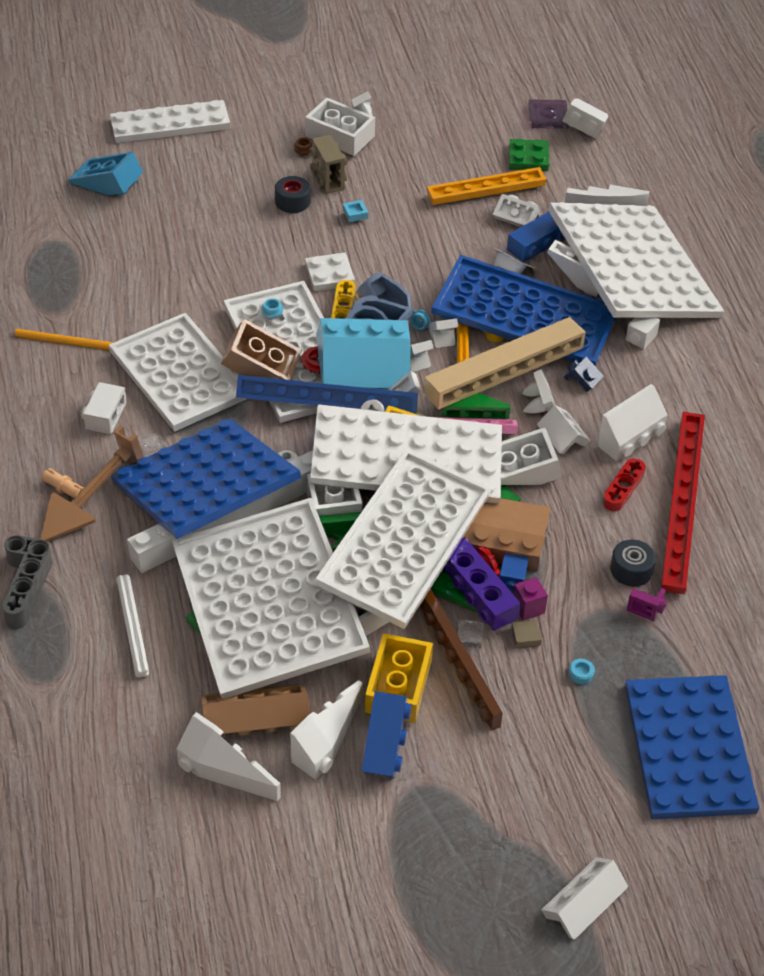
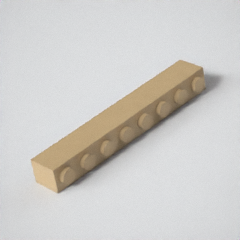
[423,317,586,410]

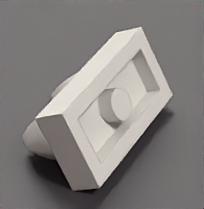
[351,91,373,116]
[522,369,555,414]

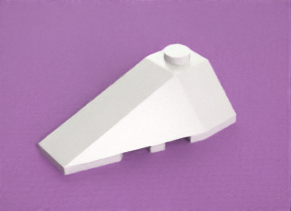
[290,680,363,780]
[177,712,281,801]

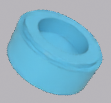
[568,659,595,685]

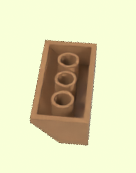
[201,683,310,738]

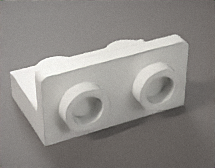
[492,194,541,227]

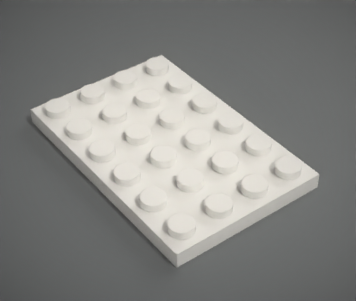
[109,313,246,432]

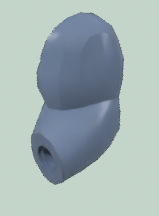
[345,272,413,321]

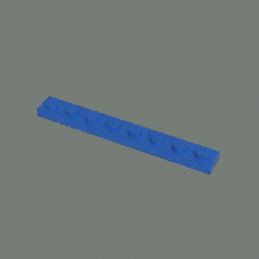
[236,375,419,414]

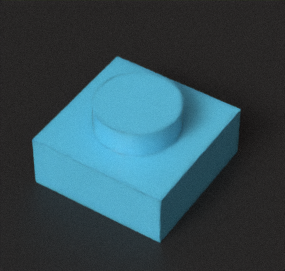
[343,200,368,222]

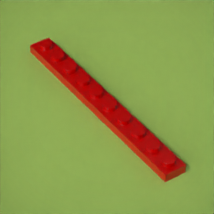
[661,411,705,595]

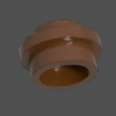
[294,137,312,155]

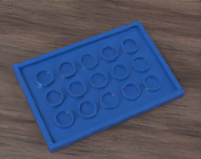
[625,675,759,819]

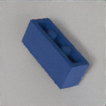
[507,212,565,263]
[361,691,412,778]

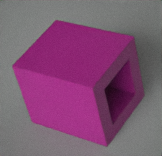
[513,577,548,620]

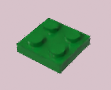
[509,139,549,171]

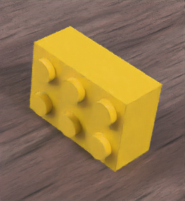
[365,633,433,723]

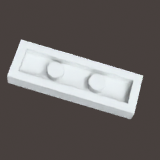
[541,857,628,939]

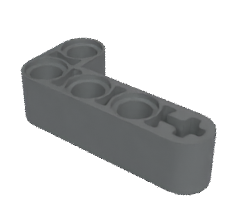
[2,535,53,629]

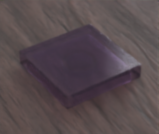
[528,99,569,129]

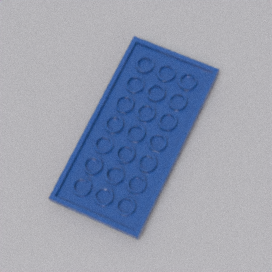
[431,254,617,366]

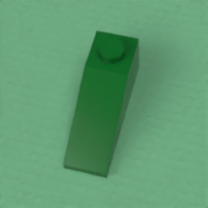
[441,393,511,419]

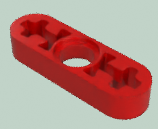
[603,458,646,511]

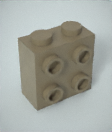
[310,135,347,194]

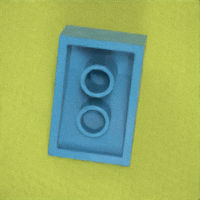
[68,151,143,196]

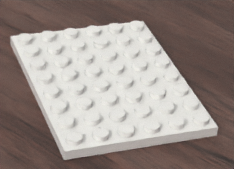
[548,202,725,318]
[172,498,371,698]

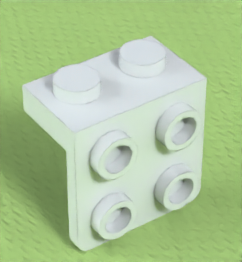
[563,99,608,139]

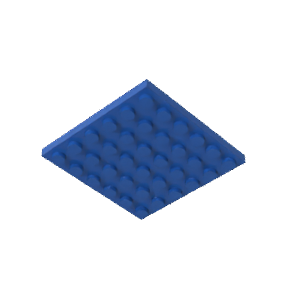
[110,419,302,539]

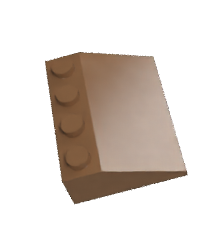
[463,498,551,571]

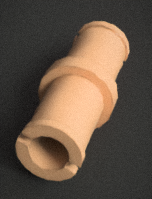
[42,468,84,498]

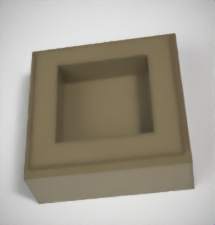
[512,620,542,648]

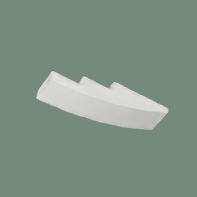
[565,185,650,206]

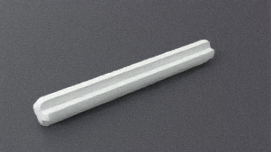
[117,574,149,678]

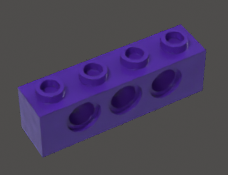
[442,537,520,631]

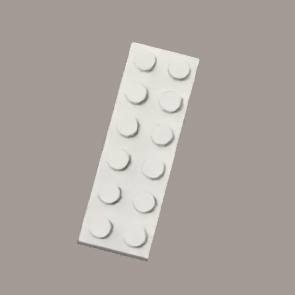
[110,100,231,143]

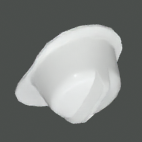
[494,249,538,274]

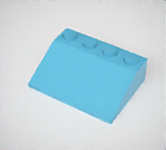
[316,318,410,390]

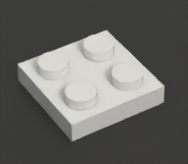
[305,252,355,292]

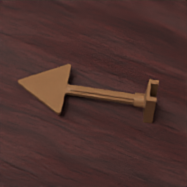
[40,425,144,542]

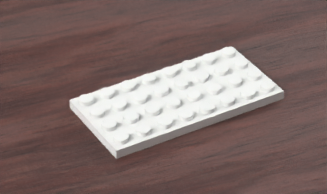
[223,281,324,423]
[310,405,502,504]
[314,448,492,629]

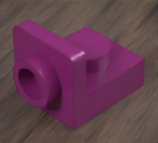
[626,588,668,621]

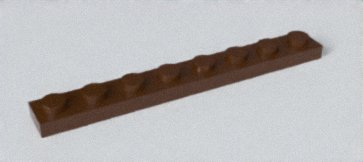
[418,588,503,731]

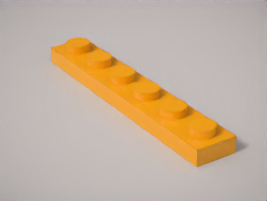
[427,167,547,205]

